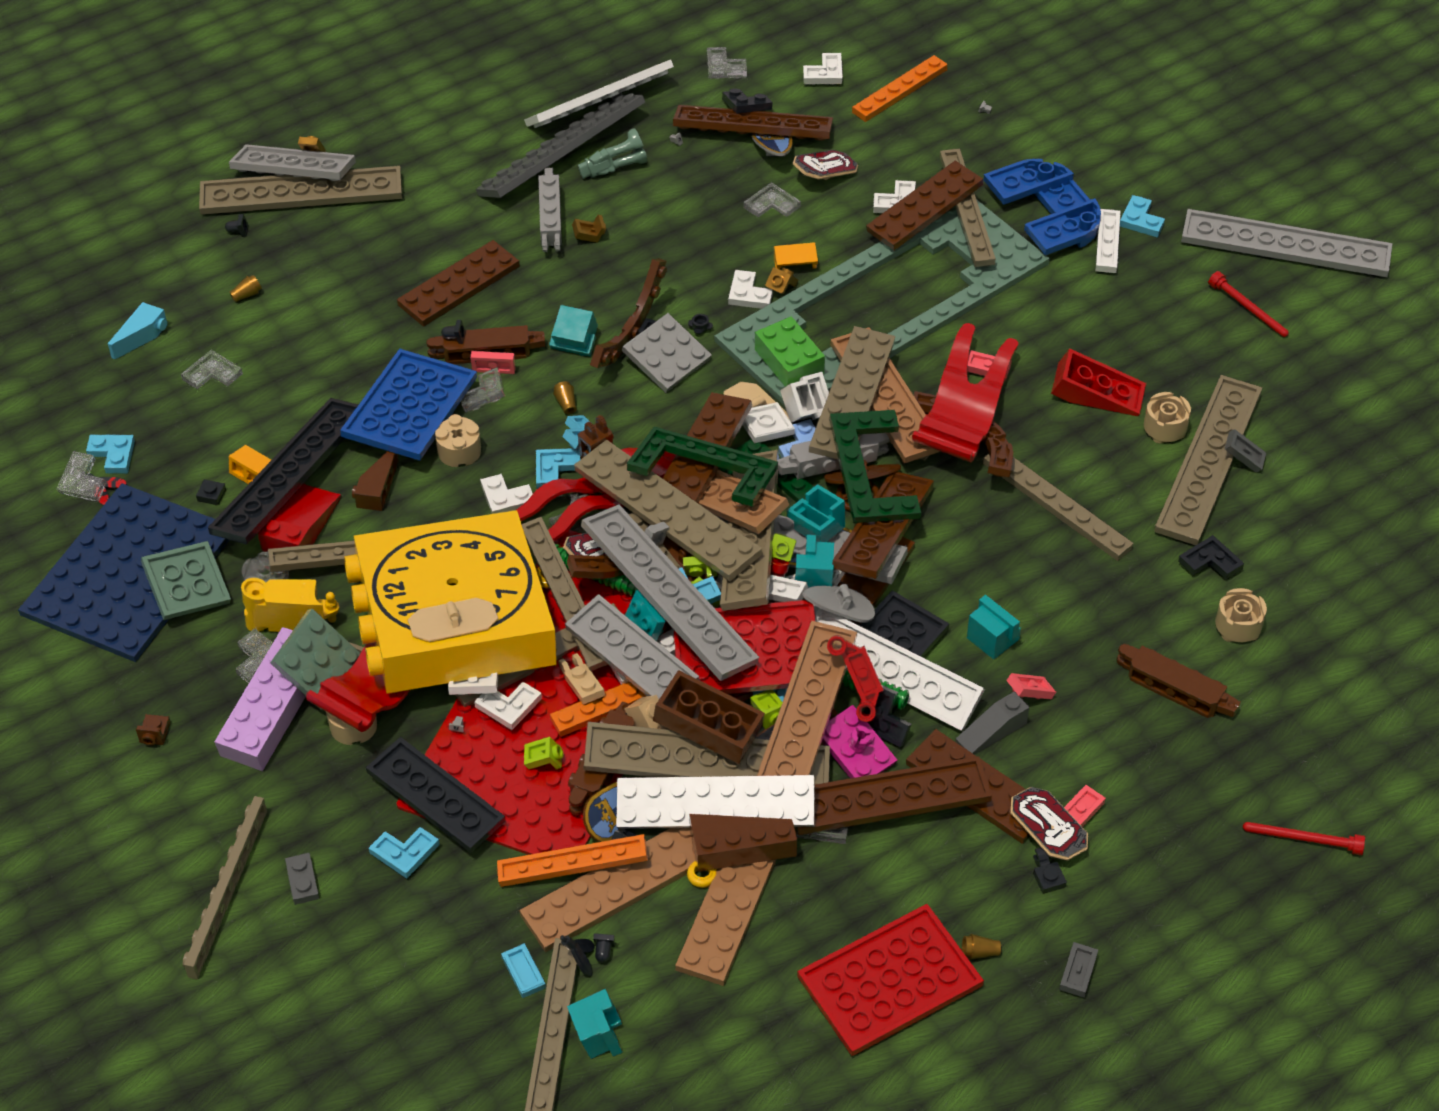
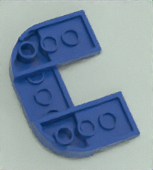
[983,159,1101,255]

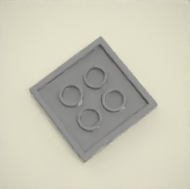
[622,313,712,393]

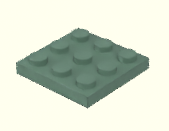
[141,541,231,620]
[270,609,360,709]

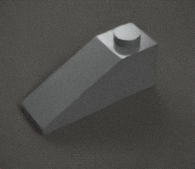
[955,691,1029,755]

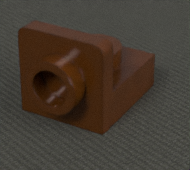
[136,714,171,745]

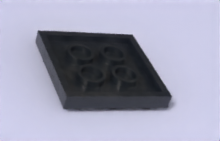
[860,590,949,658]

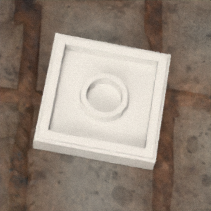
[742,402,795,443]

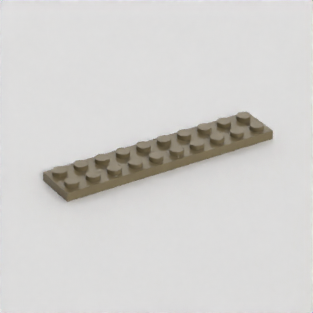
[199,166,402,214]
[1154,375,1263,545]
[574,440,763,581]
[720,450,779,611]
[583,722,830,784]

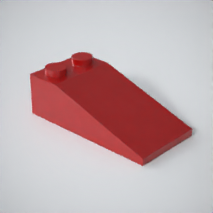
[1051,348,1146,416]
[258,484,341,552]

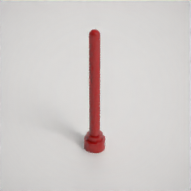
[1208,271,1289,337]
[1243,822,1365,855]

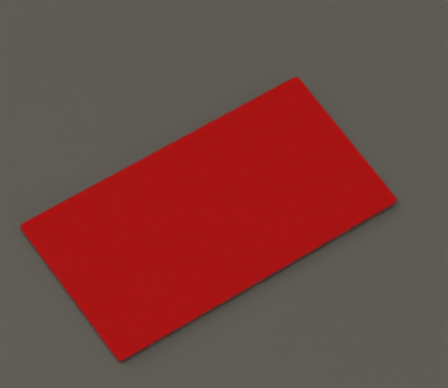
[397,530,716,855]

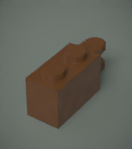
[577,415,614,460]

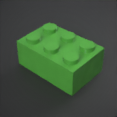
[755,316,825,387]

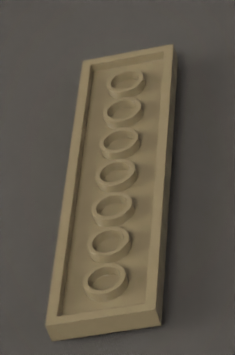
[808,326,896,459]

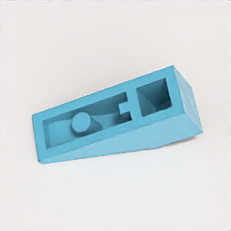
[108,302,167,359]

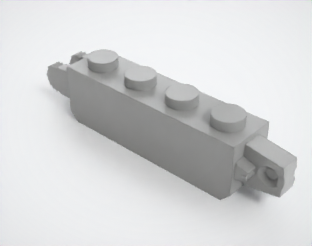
[539,168,562,252]
[777,433,890,479]

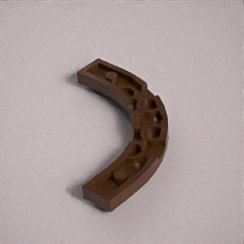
[590,258,667,368]
[914,391,1013,478]
[567,525,650,579]

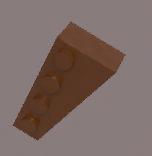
[689,814,797,872]

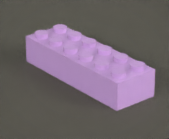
[214,627,306,771]

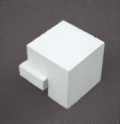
[780,372,829,423]

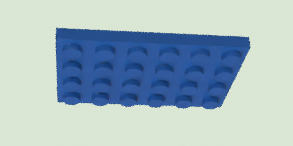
[340,349,477,460]

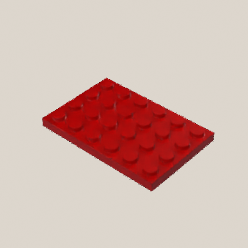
[674,600,815,694]
[797,904,984,1056]

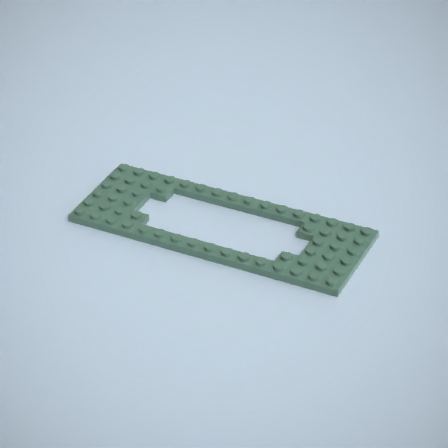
[714,199,1050,406]

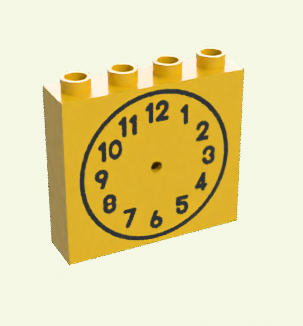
[344,510,556,693]

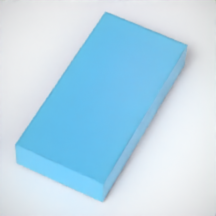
[501,943,546,998]

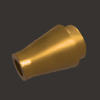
[229,275,262,302]
[553,381,577,415]
[962,934,1001,959]

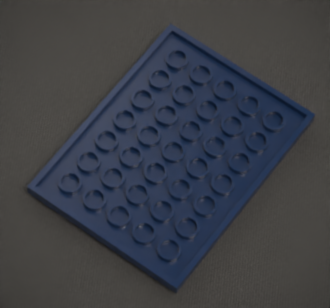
[18,483,230,662]

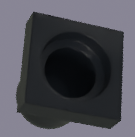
[225,214,249,237]
[441,320,466,344]
[593,933,616,963]

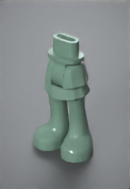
[577,128,648,179]

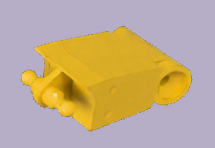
[241,578,339,632]

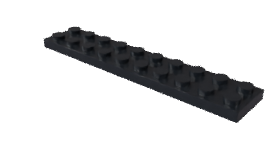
[208,398,359,544]

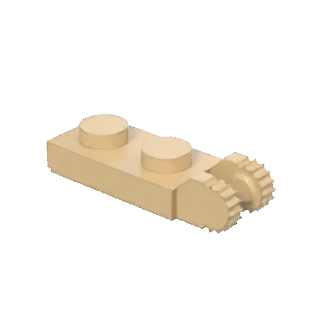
[558,653,605,705]

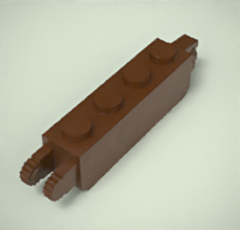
[426,325,545,364]
[1116,644,1240,718]
[568,701,635,816]

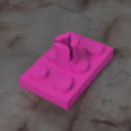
[822,705,897,778]

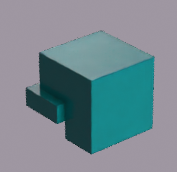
[549,305,598,357]
[787,484,845,542]
[795,534,834,588]
[967,595,1021,660]
[567,989,622,1059]

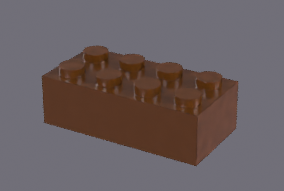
[653,670,765,764]

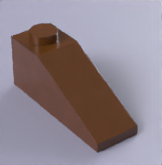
[352,451,399,511]

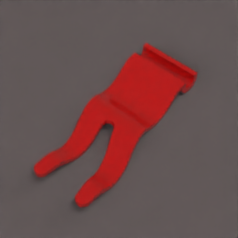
[912,323,1018,462]
[516,448,676,541]
[306,643,409,732]

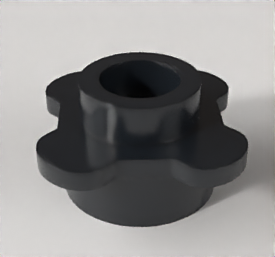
[688,314,713,334]

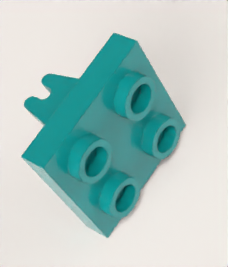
[625,590,665,641]

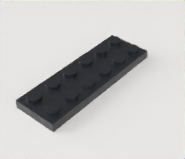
[366,737,506,853]

